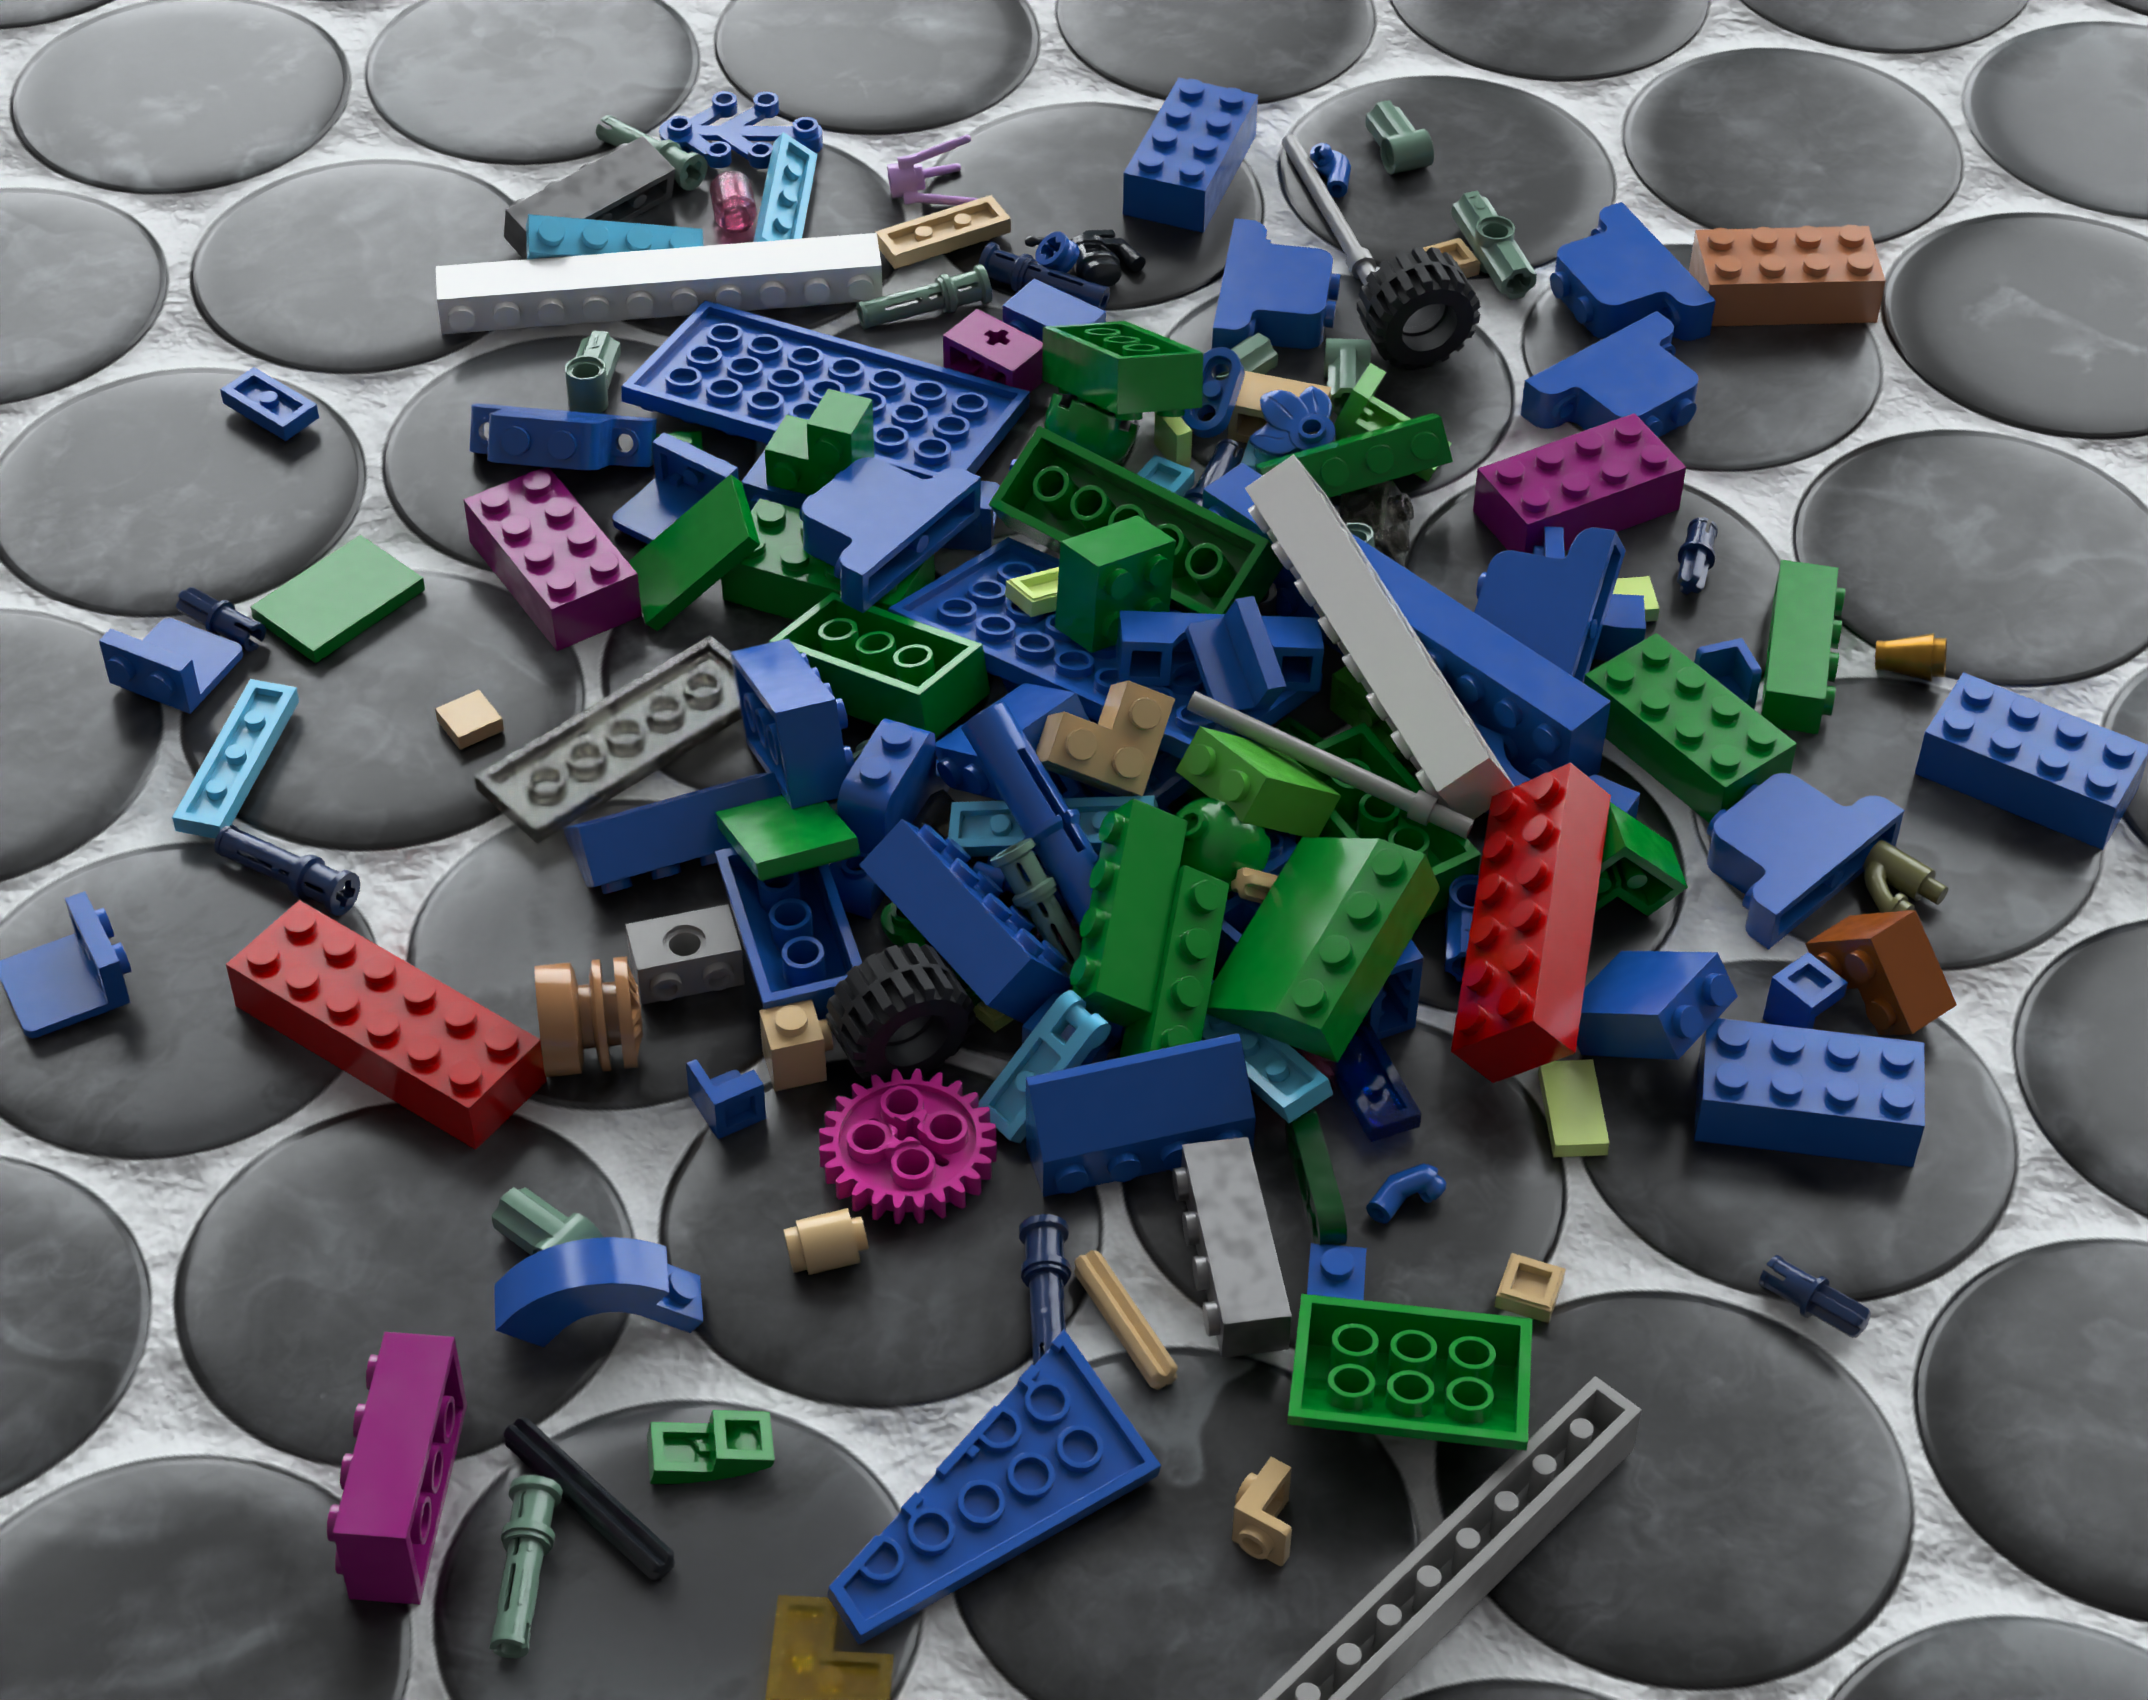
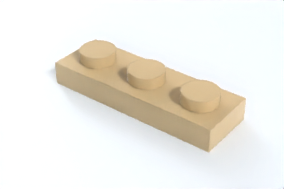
[875,195,1011,269]

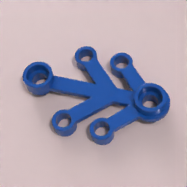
[659,91,823,169]

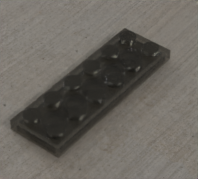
[474,635,742,844]

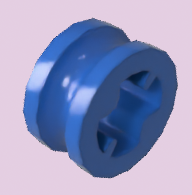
[1035,231,1079,273]

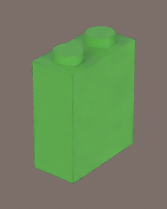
[1176,726,1342,837]

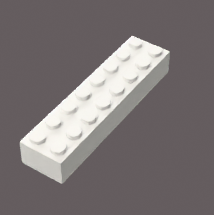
[1245,454,1515,820]

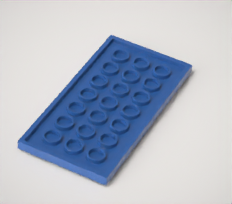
[621,300,1030,479]
[888,537,1323,759]

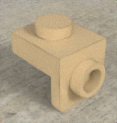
[1232,1457,1292,1566]

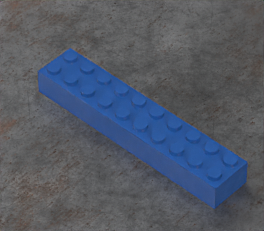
[1202,463,1611,779]

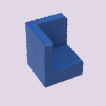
[1694,638,1762,710]
[1763,952,1848,1029]
[686,1059,766,1139]

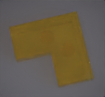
[765,1595,894,1700]

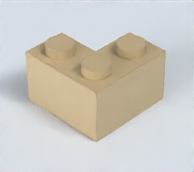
[1036,680,1175,796]

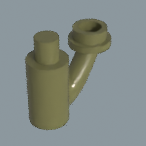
[1863,840,1949,913]

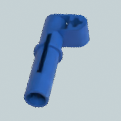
[961,702,1100,926]

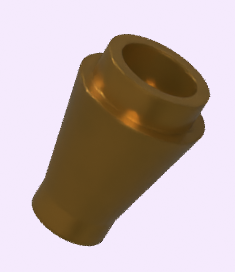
[1875,633,1947,682]

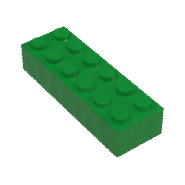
[988,426,1283,614]

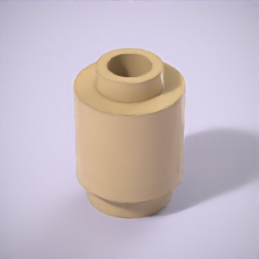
[783,1208,869,1275]

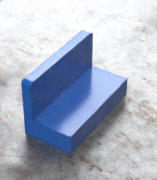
[1185,596,1286,713]

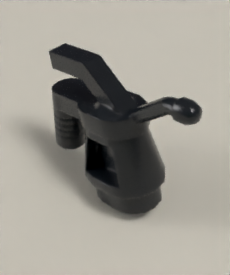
[1025,229,1146,287]

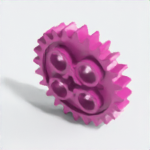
[819,1069,997,1224]

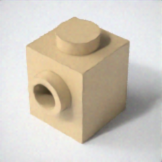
[759,999,833,1092]

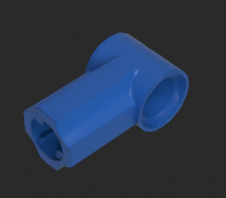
[1445,874,1479,981]

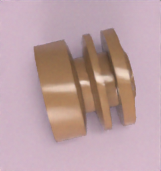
[535,956,643,1077]

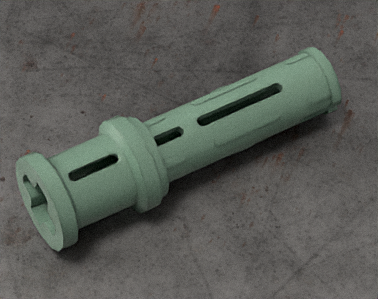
[596,115,707,191]
[856,264,992,330]
[990,838,1082,990]
[489,1475,563,1658]

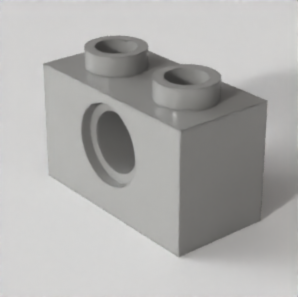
[625,904,745,1005]

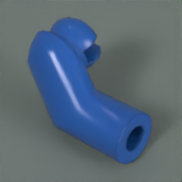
[1310,143,1351,198]
[1366,1163,1447,1224]

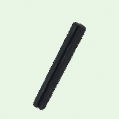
[503,1417,676,1580]

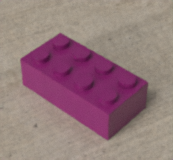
[1473,413,1686,554]
[463,467,642,651]
[327,1332,467,1605]

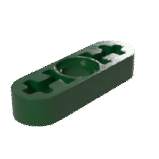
[1285,1109,1347,1246]

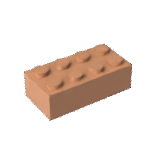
[1689,225,1886,326]

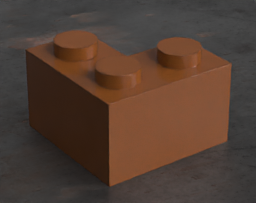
[1805,910,1957,1035]

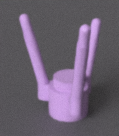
[887,135,977,206]

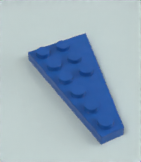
[827,1329,1161,1645]

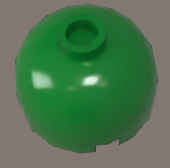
[1044,394,1140,464]
[1175,796,1271,900]

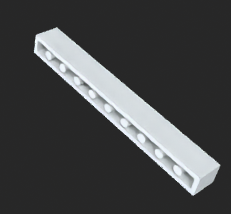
[436,233,883,334]

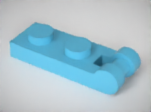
[978,990,1111,1143]

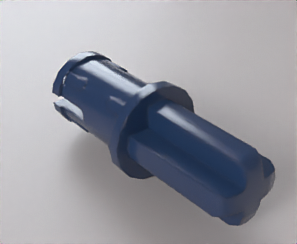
[1676,517,1718,595]
[176,587,266,652]
[1759,1255,1871,1338]

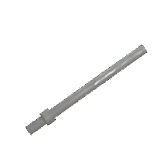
[1282,134,1376,286]
[1187,691,1474,839]

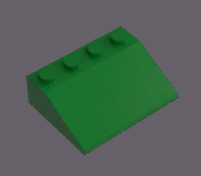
[1206,837,1440,1063]
[1287,1294,1533,1451]

